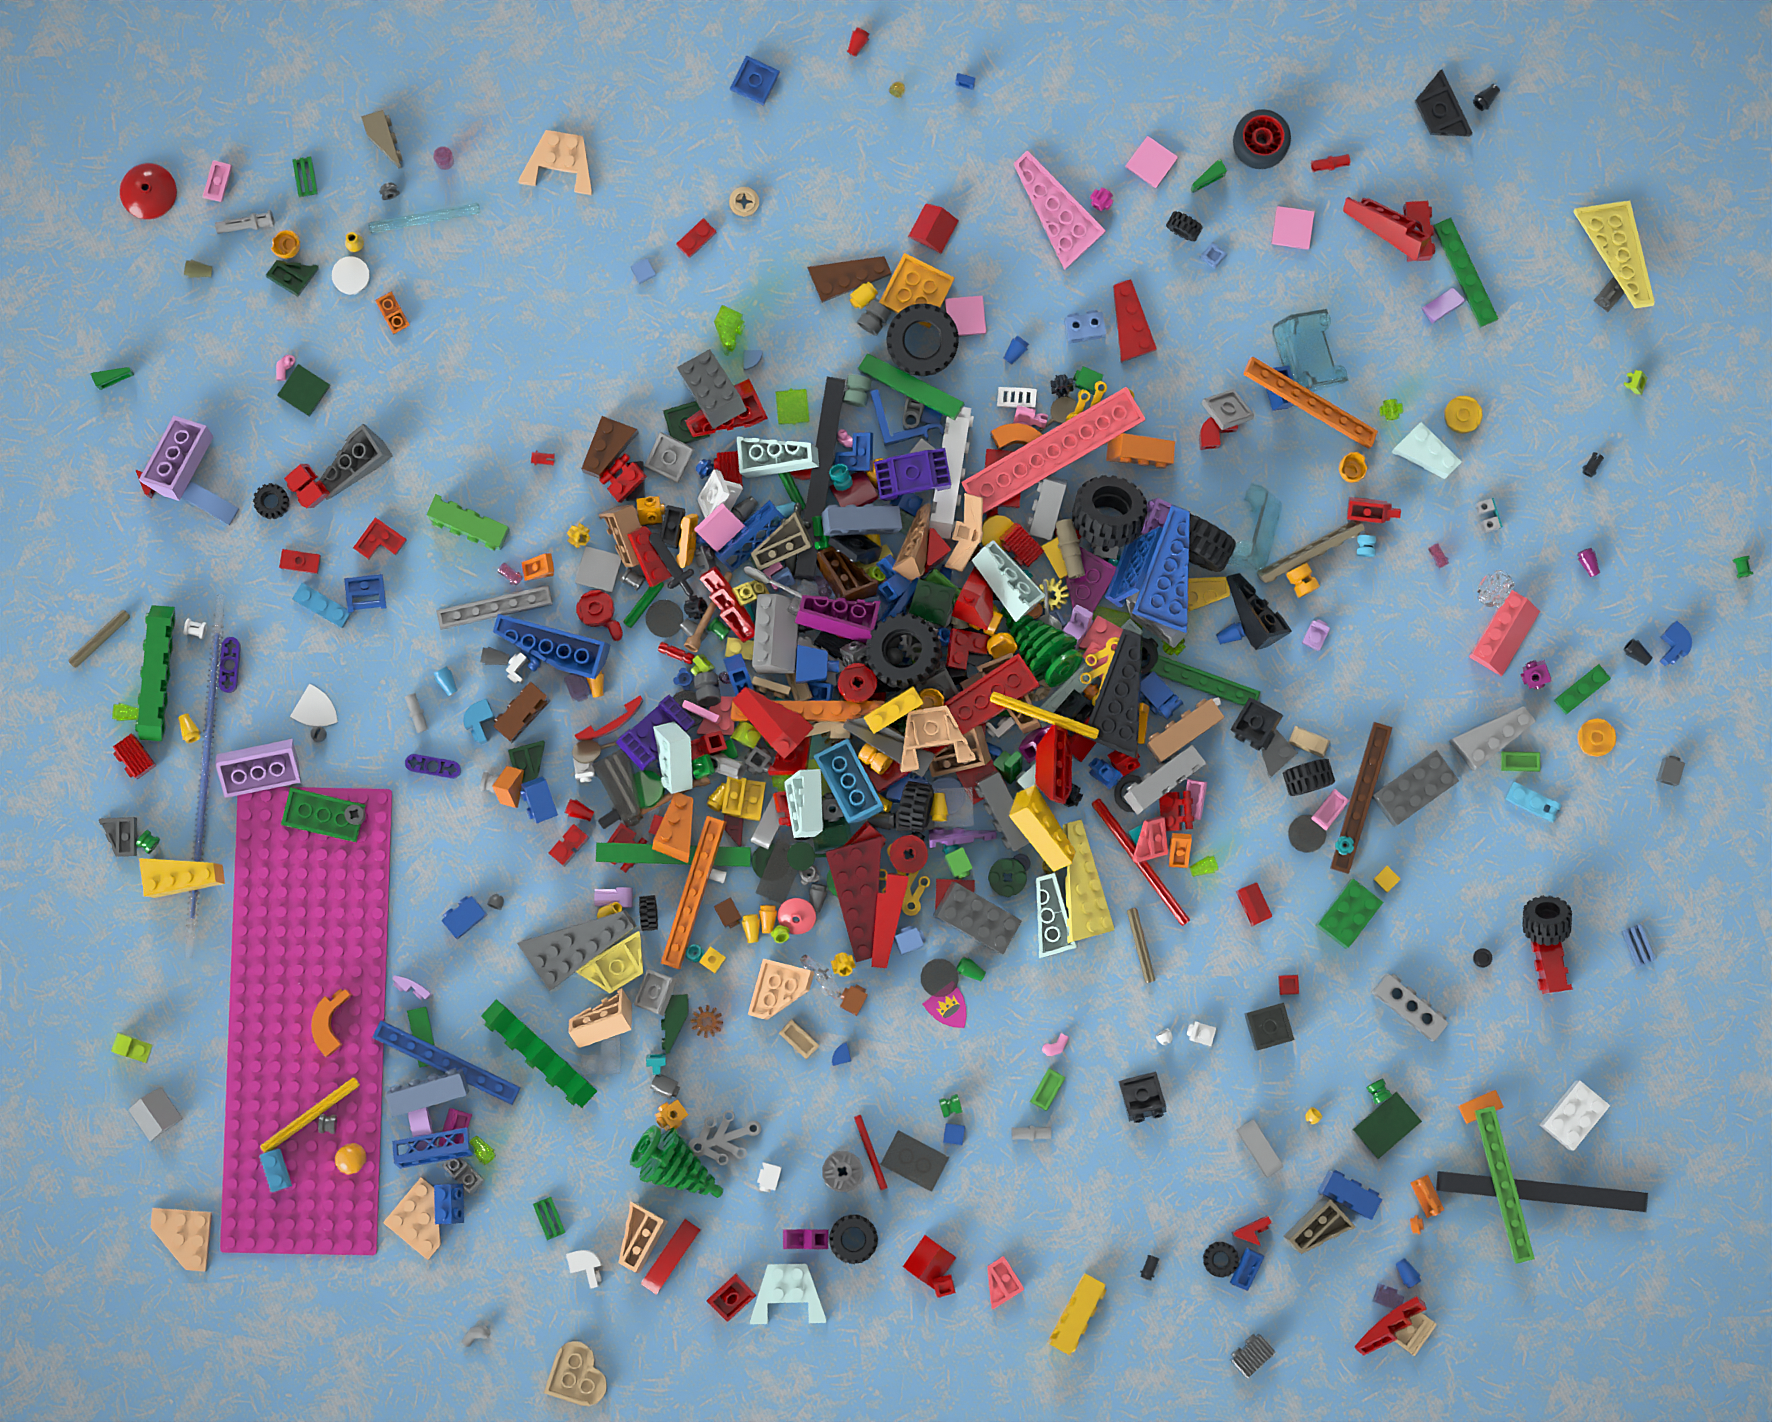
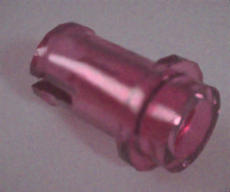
[1428,543,1449,569]
[497,563,523,586]

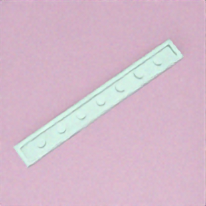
[1029,619,1143,733]

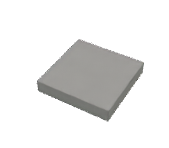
[1201,389,1254,430]
[644,432,695,483]
[575,546,622,593]
[634,969,677,1016]

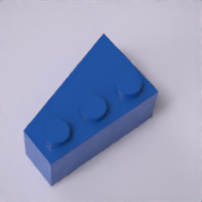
[1318,1170,1383,1220]

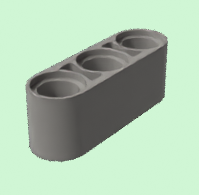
[751,797,785,849]
[1237,1120,1283,1178]

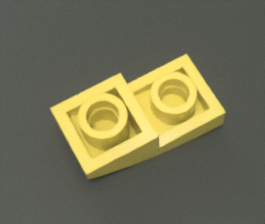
[732,580,770,606]

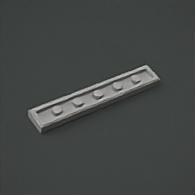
[436,585,553,630]

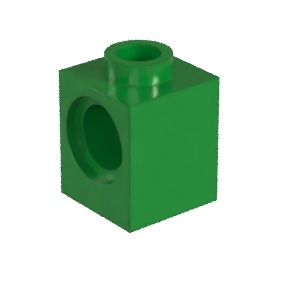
[1073,366,1103,395]

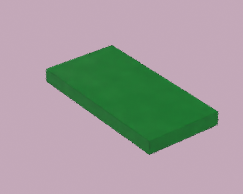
[281,787,366,843]

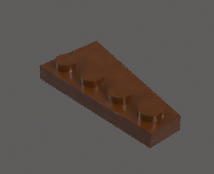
[807,256,892,303]

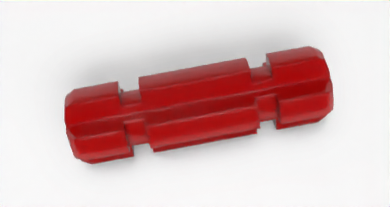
[658,642,695,665]

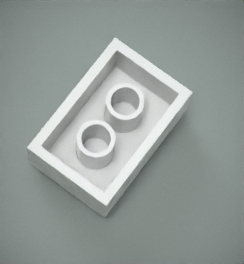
[1539,1081,1610,1151]

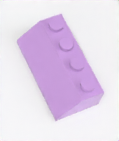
[139,415,213,501]
[215,739,301,798]

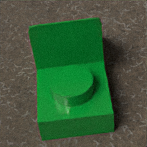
[993,751,1022,785]

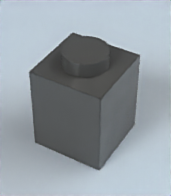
[1656,756,1685,787]

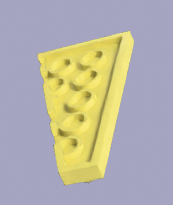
[1573,201,1655,308]
[1063,819,1115,943]

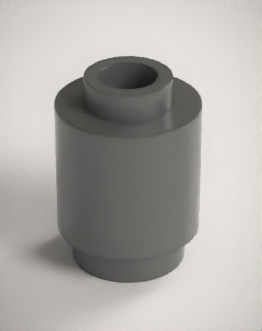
[650,1074,680,1100]

